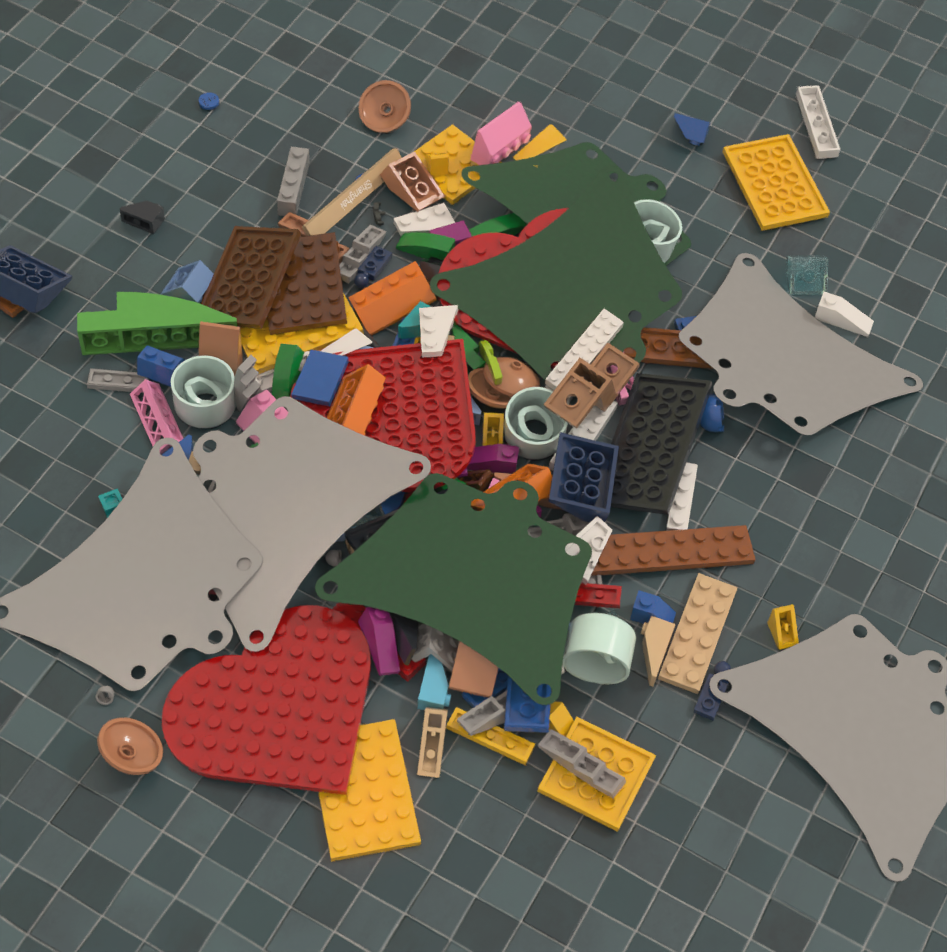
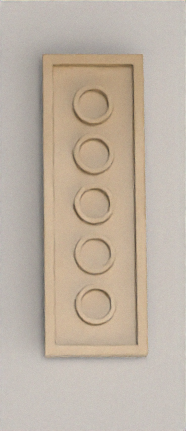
[658,573,738,694]

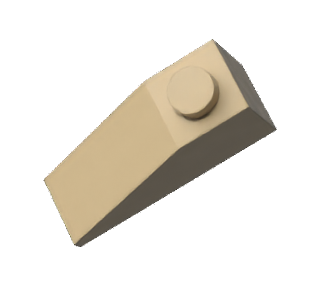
[641,616,675,687]
[417,707,448,778]

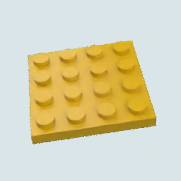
[414,124,502,205]
[537,717,656,832]

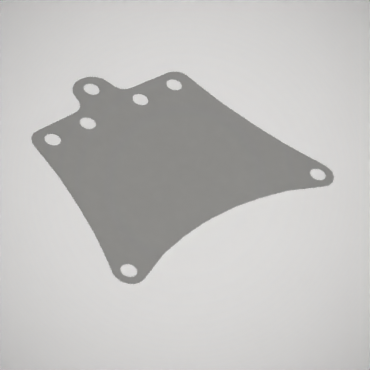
[679,253,923,435]
[193,396,431,652]
[0,437,263,691]
[709,614,947,881]

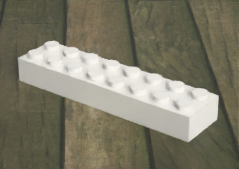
[796,86,840,159]
[545,309,624,390]
[549,401,618,471]

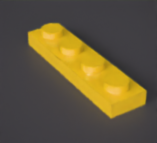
[446,707,535,765]

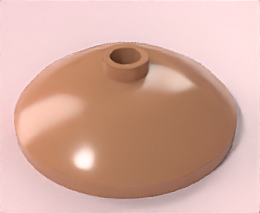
[359,80,411,133]
[483,357,540,397]
[468,367,512,409]
[97,718,163,775]

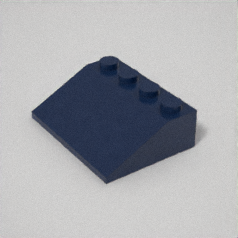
[0,245,73,313]
[548,432,619,523]

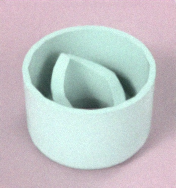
[634,200,682,263]
[171,356,236,428]
[503,387,568,459]
[563,613,636,684]

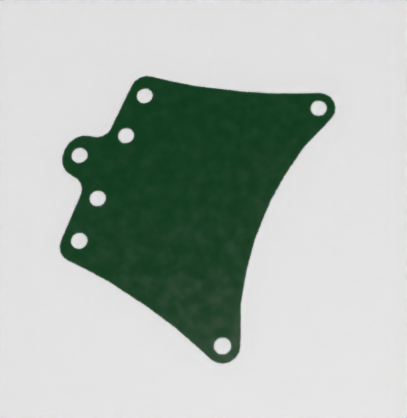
[461,142,691,266]
[430,165,682,380]
[315,473,592,705]

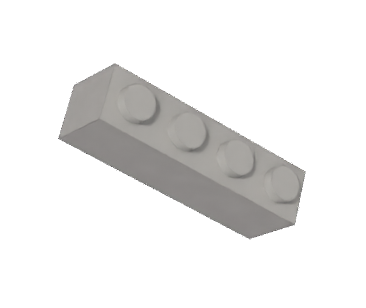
[277,146,309,216]

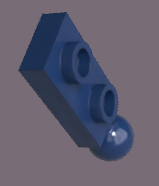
[354,246,392,288]
[693,661,731,721]

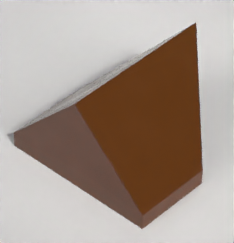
[458,470,494,492]

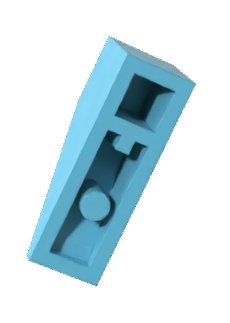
[417,654,451,710]

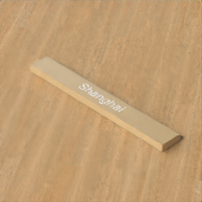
[302,148,402,236]

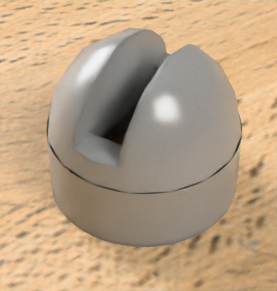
[326,550,342,566]
[96,686,114,705]

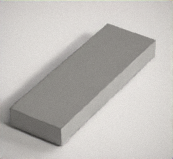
[87,368,149,393]

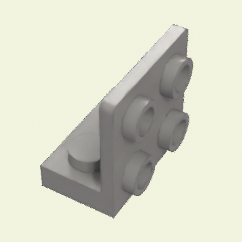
[412,623,459,671]

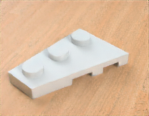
[394,203,455,236]
[419,305,458,358]
[565,516,612,585]

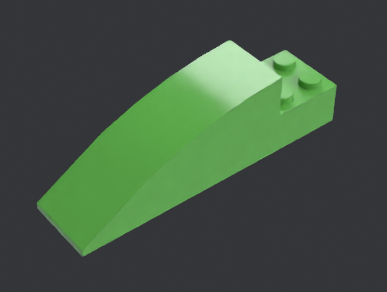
[77,292,237,355]

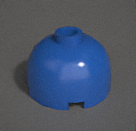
[700,393,724,432]

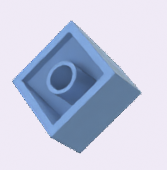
[160,260,214,303]

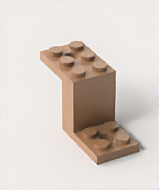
[543,343,640,429]

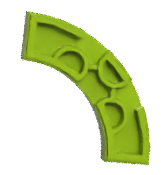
[478,340,503,385]

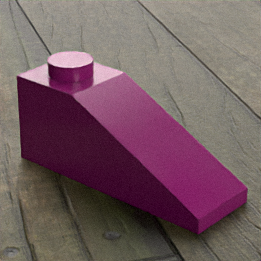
[466,444,519,474]
[358,607,400,676]

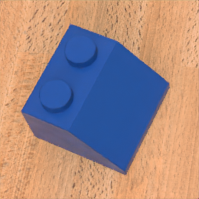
[137,345,186,387]

